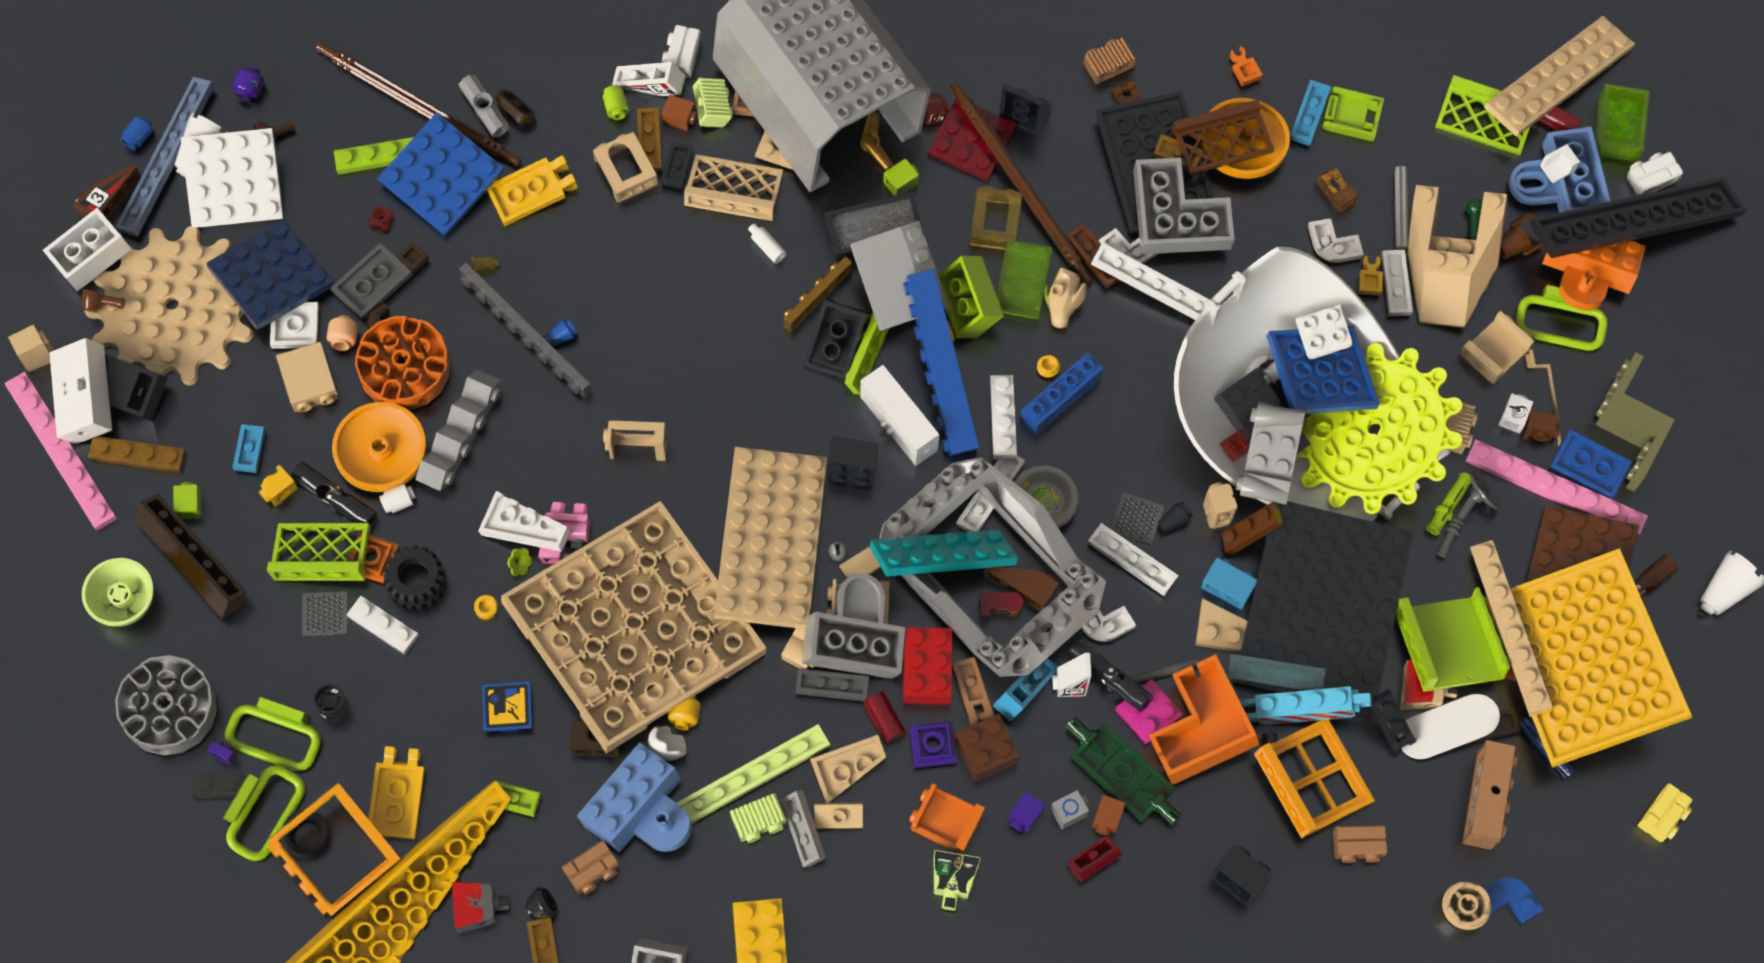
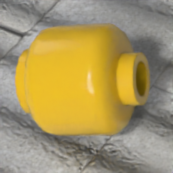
[668,696,701,731]

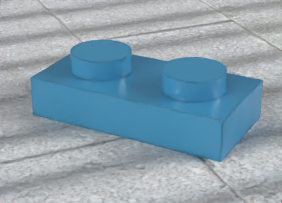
[233,424,266,473]

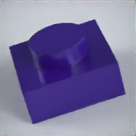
[207,741,237,766]

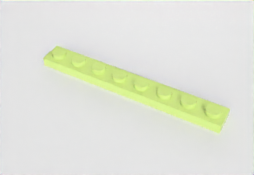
[677,724,830,823]

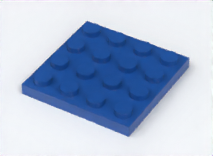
[377,112,505,237]
[1266,326,1380,414]

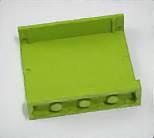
[1396,587,1510,692]

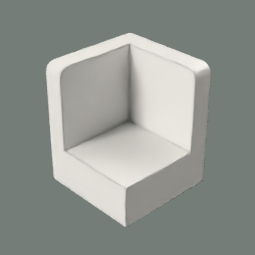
[1540,144,1580,183]

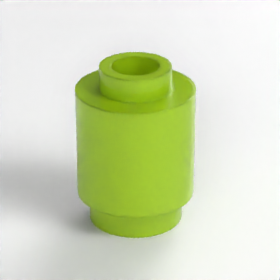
[603,85,629,120]

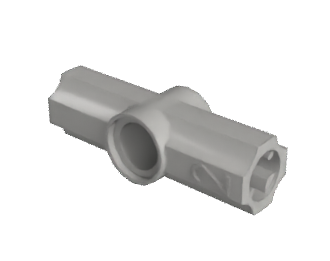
[458,75,509,138]

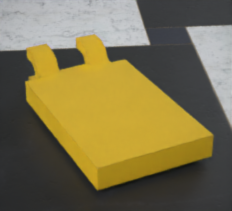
[487,155,578,226]
[368,746,425,840]

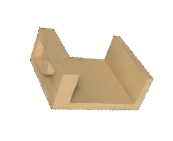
[1459,311,1534,385]

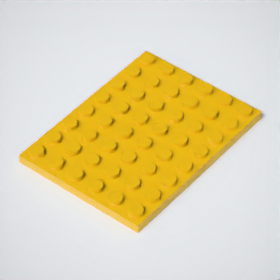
[1486,549,1692,768]

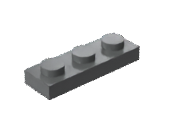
[795,669,869,701]

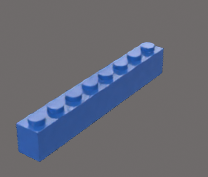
[903,269,979,457]

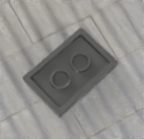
[331,243,413,320]

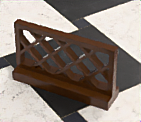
[1171,100,1274,175]

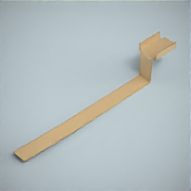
[1525,349,1561,446]

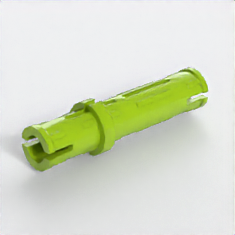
[1426,472,1471,536]

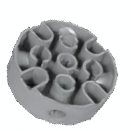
[115,655,217,756]

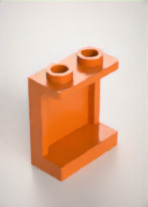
[909,783,985,855]

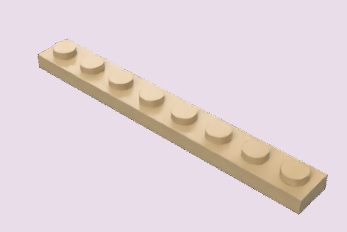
[1470,540,1553,717]

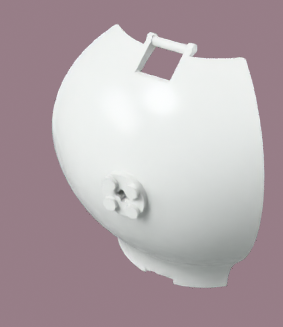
[1174,247,1450,522]

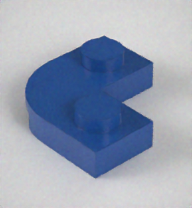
[1483,878,1543,924]

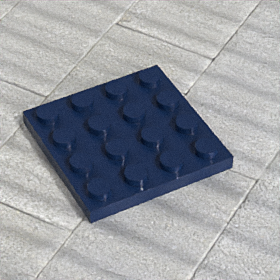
[206,219,335,330]

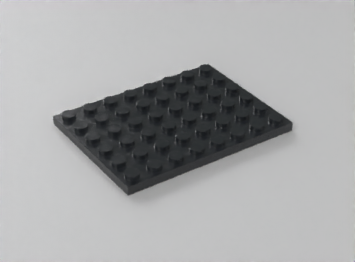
[1233,501,1414,716]

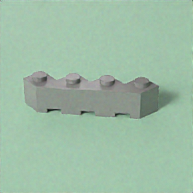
[415,369,501,491]

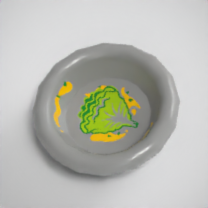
[1014,465,1079,528]

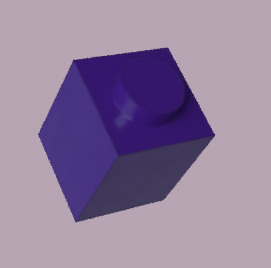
[1008,791,1046,833]

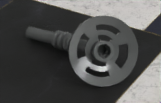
[1437,471,1501,558]

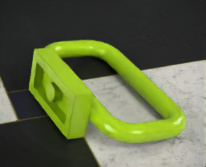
[1515,285,1608,351]
[225,697,321,772]
[223,765,305,861]

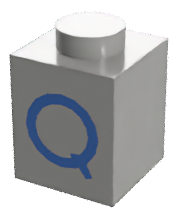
[1051,790,1090,830]

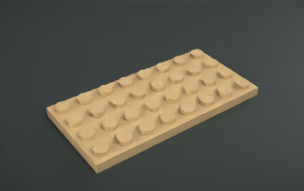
[714,447,827,629]

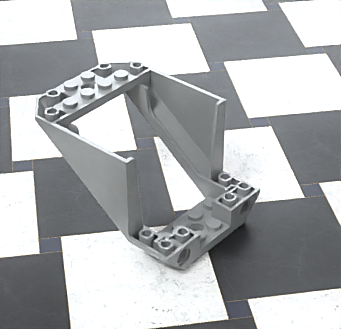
[879,457,1106,677]

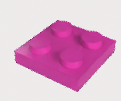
[1115,679,1183,746]

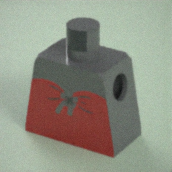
[452,882,510,933]

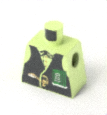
[933,850,980,911]

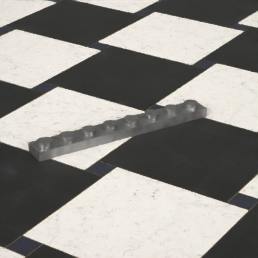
[459,263,592,398]

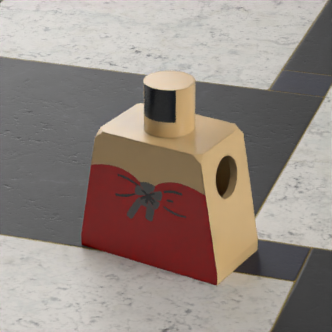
[1401,660,1458,710]

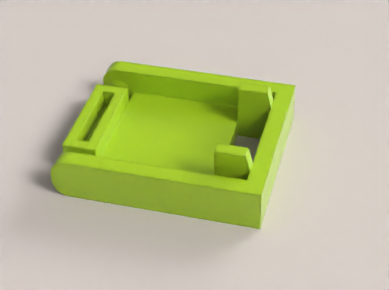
[1322,87,1384,142]

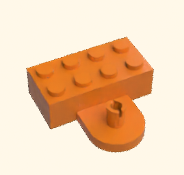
[1542,241,1646,311]

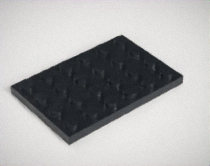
[1095,91,1214,235]

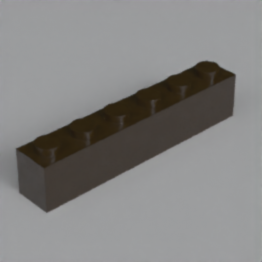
[134,493,247,618]

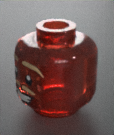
[923,93,948,124]

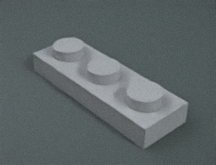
[780,790,826,867]

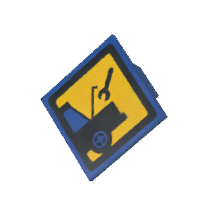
[482,682,532,731]

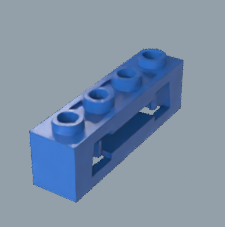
[1020,352,1104,436]

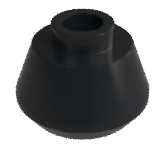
[525,887,557,919]

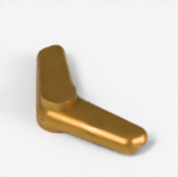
[860,112,894,171]

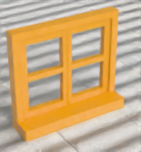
[1254,720,1375,838]

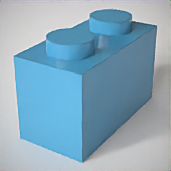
[1201,558,1256,610]

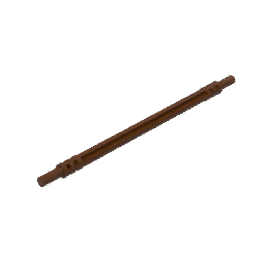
[316,42,522,167]
[950,82,1093,285]

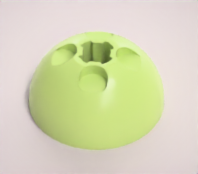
[82,558,154,627]

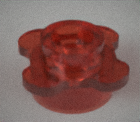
[368,206,394,230]

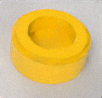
[474,595,499,620]

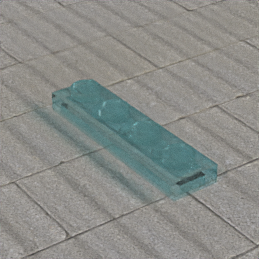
[1227,654,1326,691]

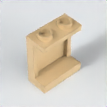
[276,342,339,412]

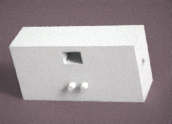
[50,338,112,444]
[860,365,939,466]

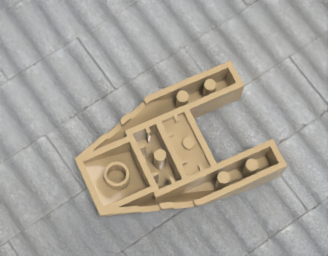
[1407,185,1508,328]

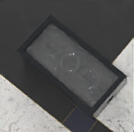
[824,192,924,262]

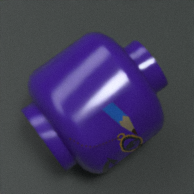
[231,66,265,100]

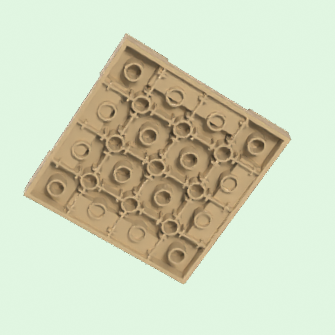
[501,501,766,753]

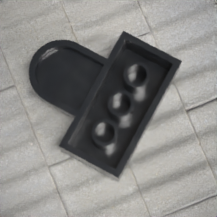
[1213,368,1312,454]

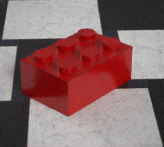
[903,627,952,705]

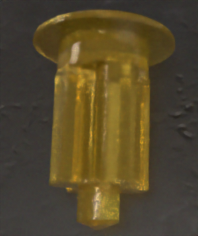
[470,254,500,270]

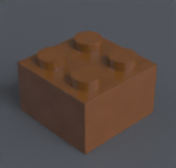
[955,714,1019,782]

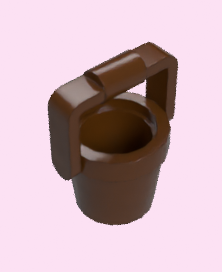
[1500,213,1543,259]

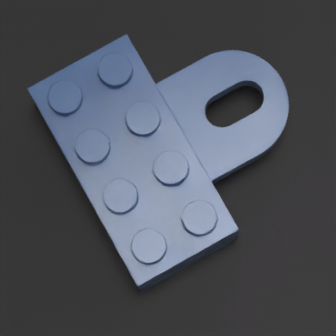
[1509,127,1611,213]

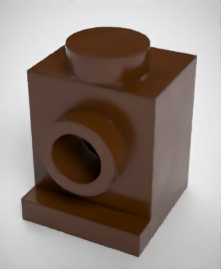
[1522,410,1560,441]

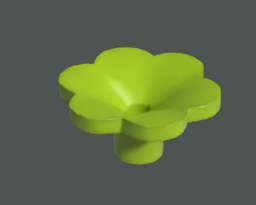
[507,548,532,576]

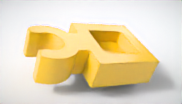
[1358,255,1383,296]

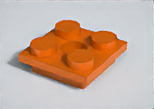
[348,532,399,584]

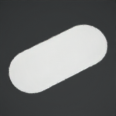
[1398,694,1500,759]

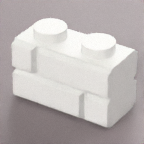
[662,25,702,78]
[1626,152,1683,196]

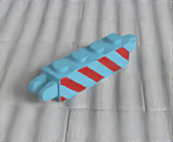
[1239,686,1372,725]

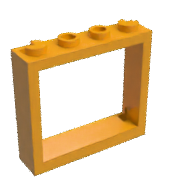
[267,783,401,916]

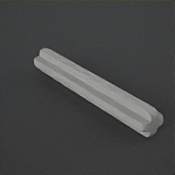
[1395,166,1409,249]

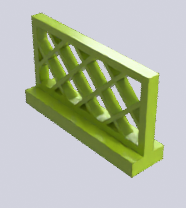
[1435,75,1530,156]
[267,523,370,581]

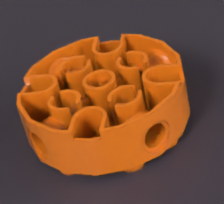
[355,316,450,410]

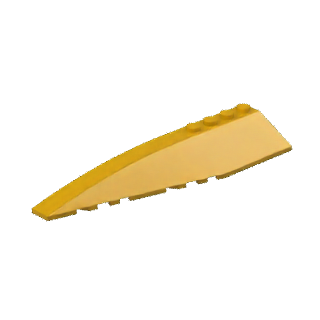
[285,780,511,963]

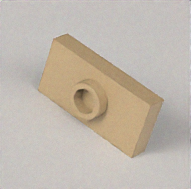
[814,802,863,829]

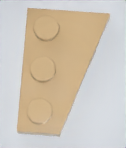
[1195,598,1247,653]
[810,735,886,803]

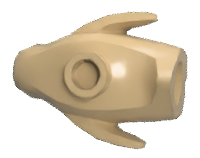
[1044,268,1087,328]

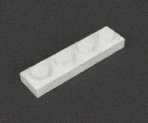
[990,375,1017,460]
[956,456,1025,532]
[1087,523,1179,596]

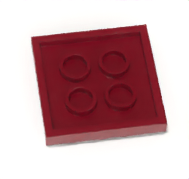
[928,97,1017,181]

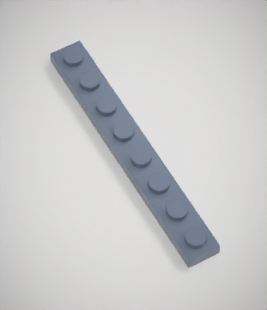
[115,77,215,237]

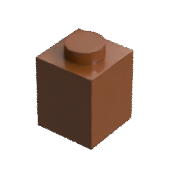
[661,94,697,131]
[1092,795,1125,836]

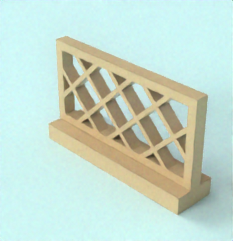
[684,154,783,221]

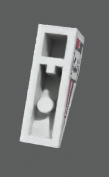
[612,62,686,96]
[1052,653,1091,697]

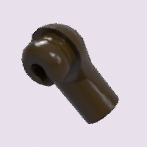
[367,302,390,330]

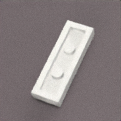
[1381,250,1413,316]
[347,596,419,654]

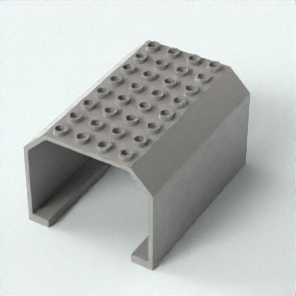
[712,0,931,192]

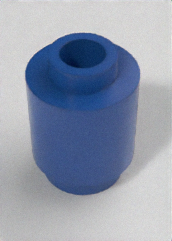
[120,116,153,150]

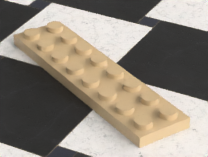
[1484,16,1635,137]

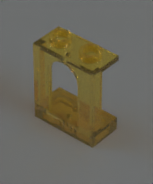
[970,186,1022,251]

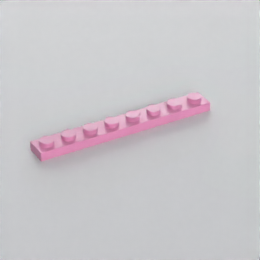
[4,372,117,531]
[1465,439,1648,538]

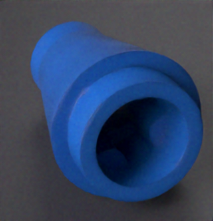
[543,318,578,347]

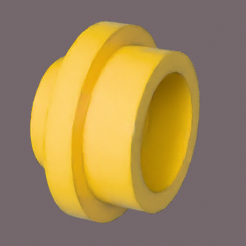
[1037,355,1060,378]

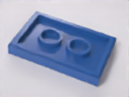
[1549,429,1633,500]

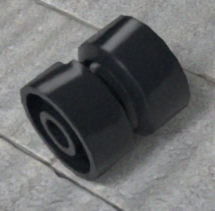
[313,683,349,723]

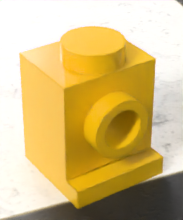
[259,465,298,506]

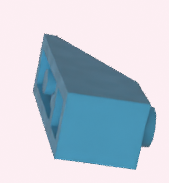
[993,658,1058,722]

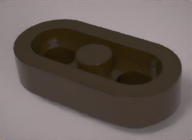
[496,89,535,125]

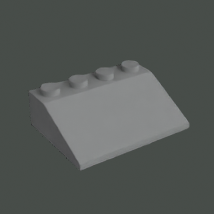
[850,221,949,331]

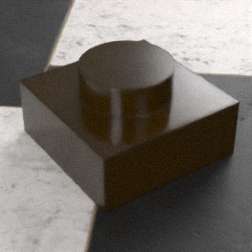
[396,242,429,274]

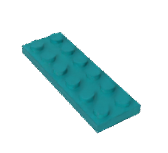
[870,529,1018,576]

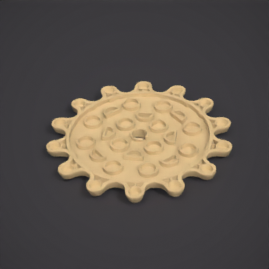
[84,226,254,386]

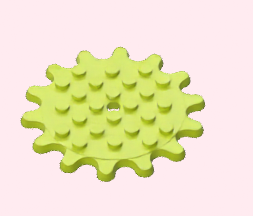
[1296,343,1463,514]

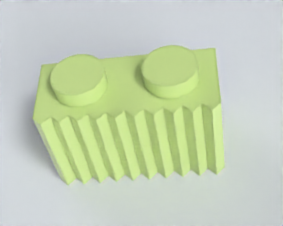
[693,78,733,128]
[730,793,786,843]

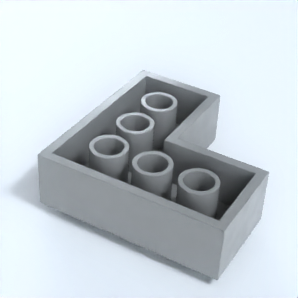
[1133,158,1235,254]

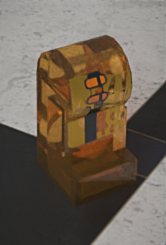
[1317,167,1359,213]

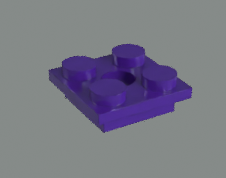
[909,721,957,768]

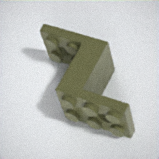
[1595,352,1675,492]

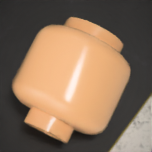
[326,315,358,351]

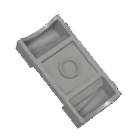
[1236,401,1305,505]

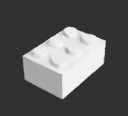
[43,208,131,292]

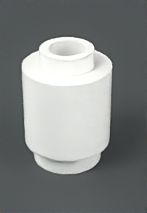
[379,483,416,513]

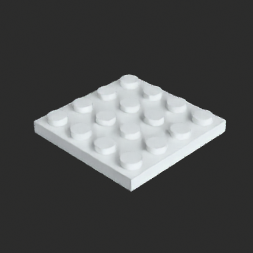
[181,128,284,228]

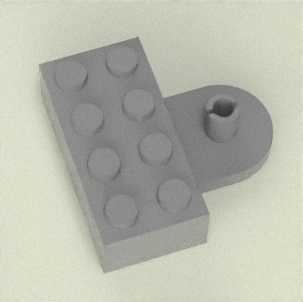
[802,573,905,679]

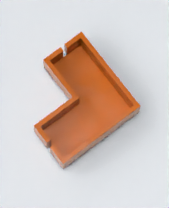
[1149,654,1259,785]

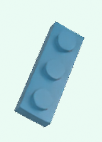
[1290,79,1331,146]

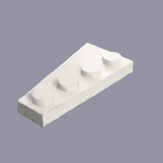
[478,491,571,552]

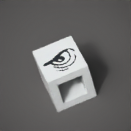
[1498,394,1533,434]

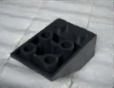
[105,354,168,420]

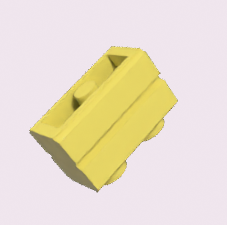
[1638,783,1693,842]

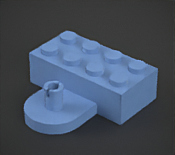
[577,743,692,853]

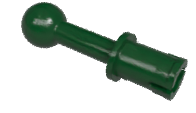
[1466,199,1482,240]

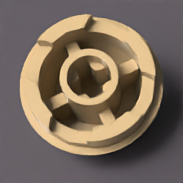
[1442,882,1491,930]

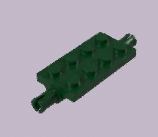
[1065,716,1182,826]

